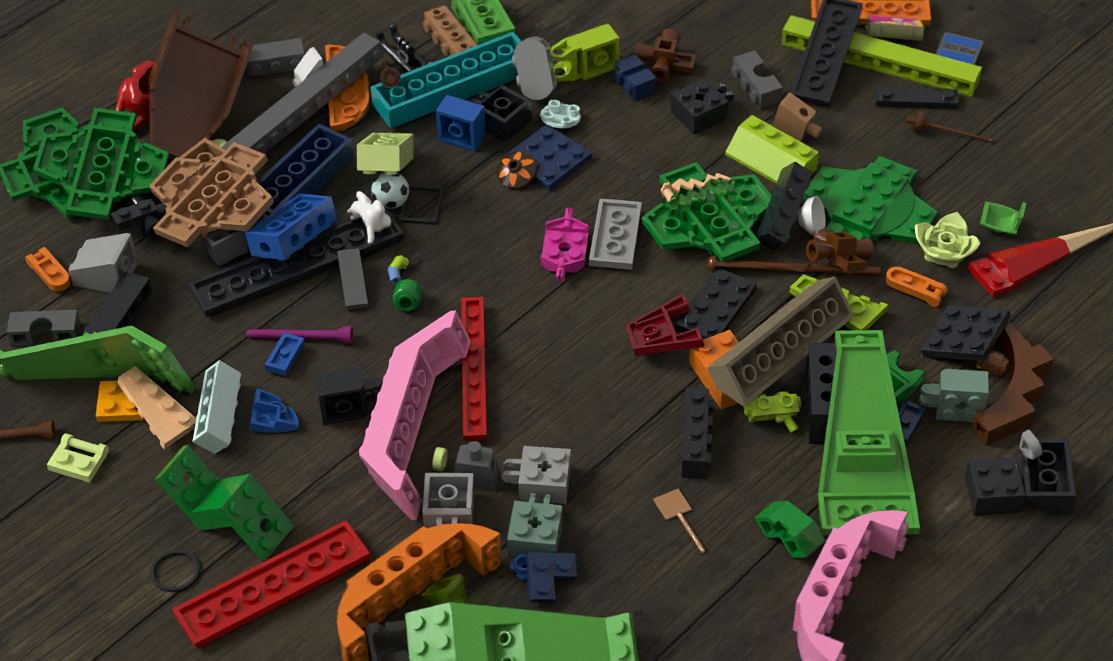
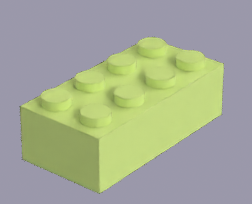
[357,133,414,175]

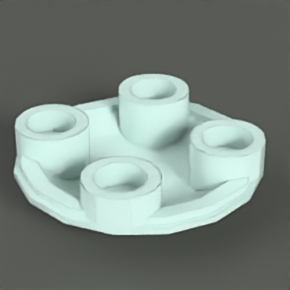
[540,100,581,128]

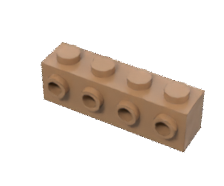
[423,5,477,57]

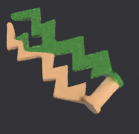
[661,173,735,210]

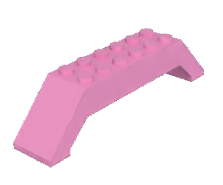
[359,311,471,520]

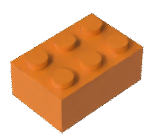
[689,330,761,409]

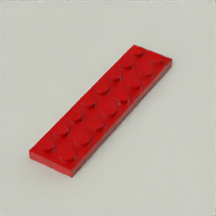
[172,520,371,649]

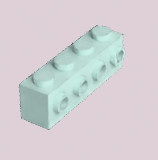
[192,360,241,454]

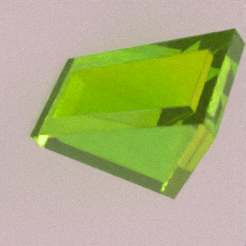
[422,574,467,606]

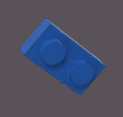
[265,333,305,376]

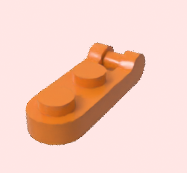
[25,247,71,291]
[886,267,948,307]

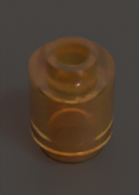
[974,349,1010,376]

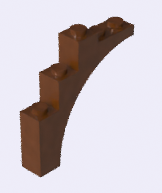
[972,320,1053,446]

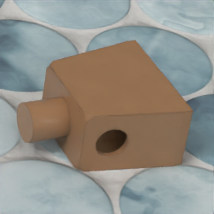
[773,92,823,142]

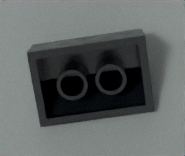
[1020,439,1076,513]

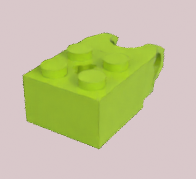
[550,24,619,81]

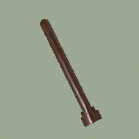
[0,420,56,439]

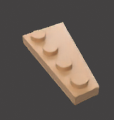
[118,366,197,449]

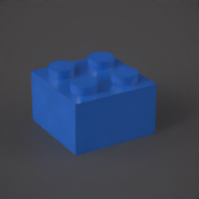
[436,95,486,152]

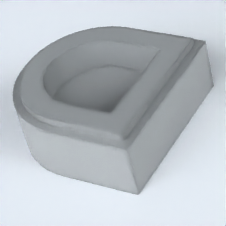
[1019,430,1042,459]

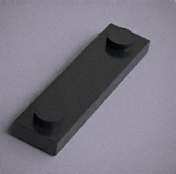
[875,87,959,109]

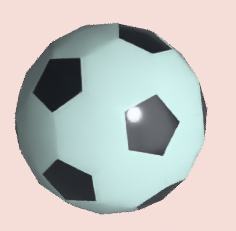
[371,173,409,209]

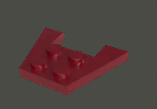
[625,293,705,356]

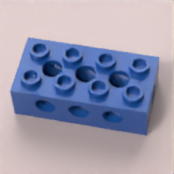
[245,193,338,261]

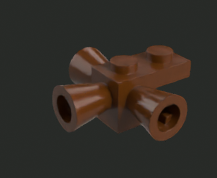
[634,28,697,83]
[806,229,873,274]

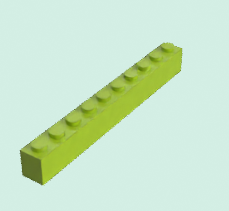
[782,15,982,97]

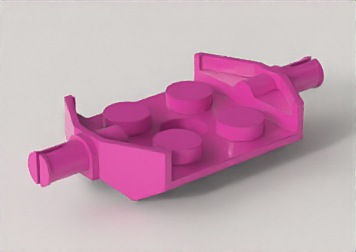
[541,208,589,282]

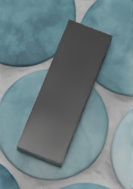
[337,248,368,310]

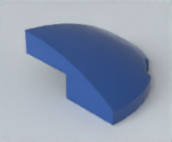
[249,388,299,433]

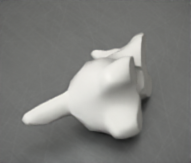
[347,191,391,244]

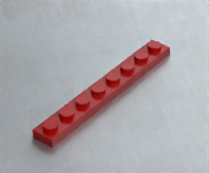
[461,297,487,442]

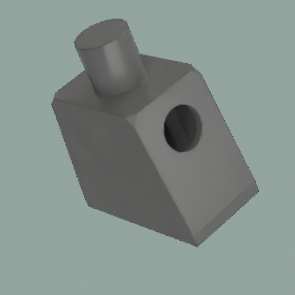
[454,441,501,491]

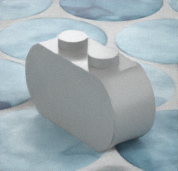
[512,37,557,100]

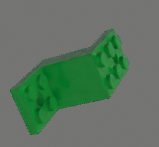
[155,445,294,560]

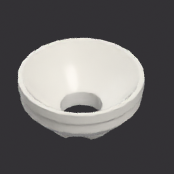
[798,196,826,236]

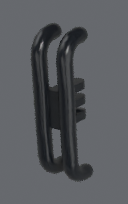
[376,23,434,73]

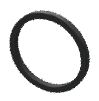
[150,550,200,592]

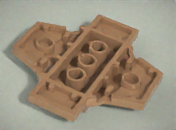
[149,142,274,247]

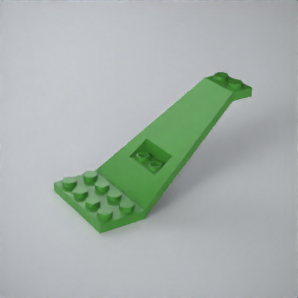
[0,326,196,395]

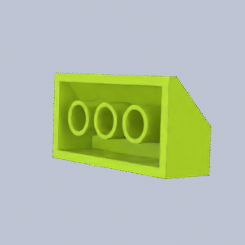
[725,115,819,183]

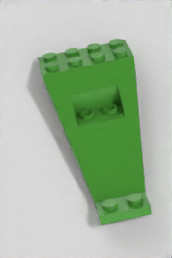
[818,330,920,535]
[405,602,638,661]

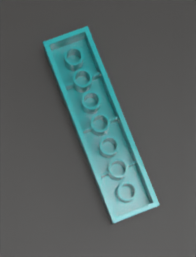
[371,32,522,129]

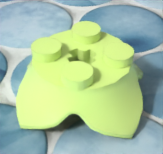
[915,212,980,268]

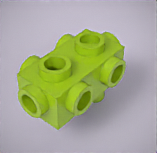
[744,391,801,433]

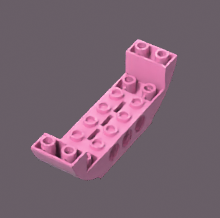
[793,511,909,661]

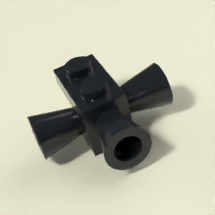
[111,193,167,241]

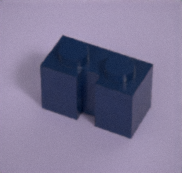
[613,55,656,101]

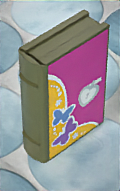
[866,15,924,41]

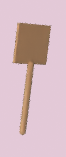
[653,489,705,553]

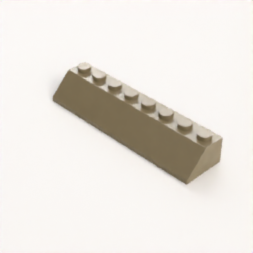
[707,277,854,406]

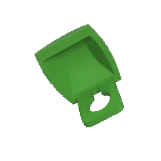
[980,202,1026,235]

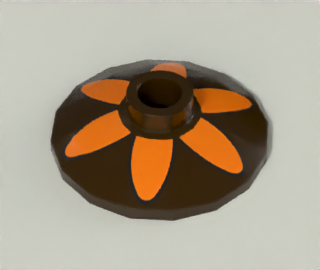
[497,151,537,189]

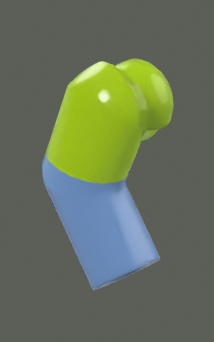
[388,255,409,285]

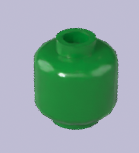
[393,279,423,312]

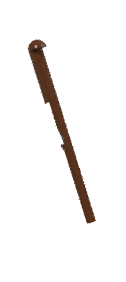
[707,255,880,275]

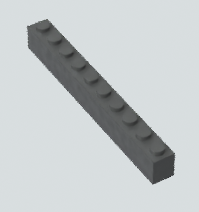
[221,33,384,154]

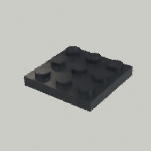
[921,305,1011,361]

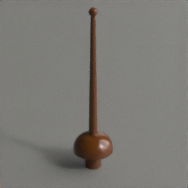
[380,59,401,88]
[906,111,993,143]

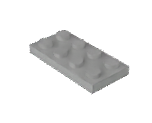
[589,199,642,270]

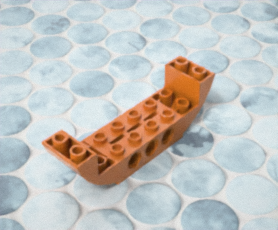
[337,523,502,661]

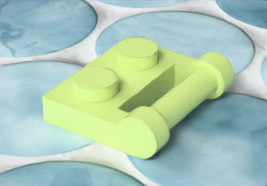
[47,433,109,483]

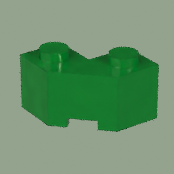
[755,501,825,558]

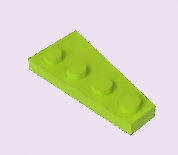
[789,274,888,331]

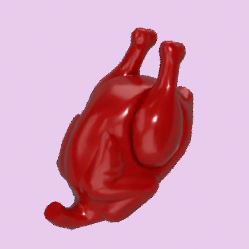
[115,60,154,132]

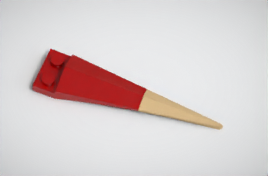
[968,224,1113,297]

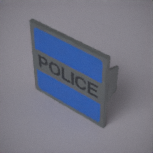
[935,32,984,65]

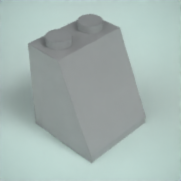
[68,233,138,293]

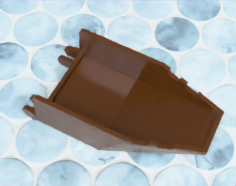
[149,10,253,158]

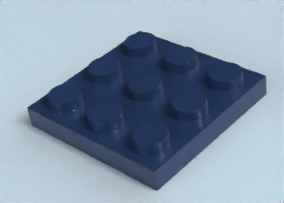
[504,124,592,191]

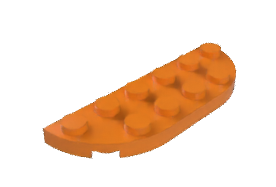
[325,45,370,131]

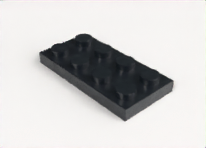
[676,267,757,340]

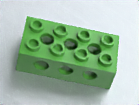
[451,0,515,45]

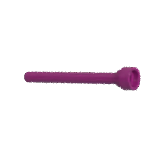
[246,326,354,344]

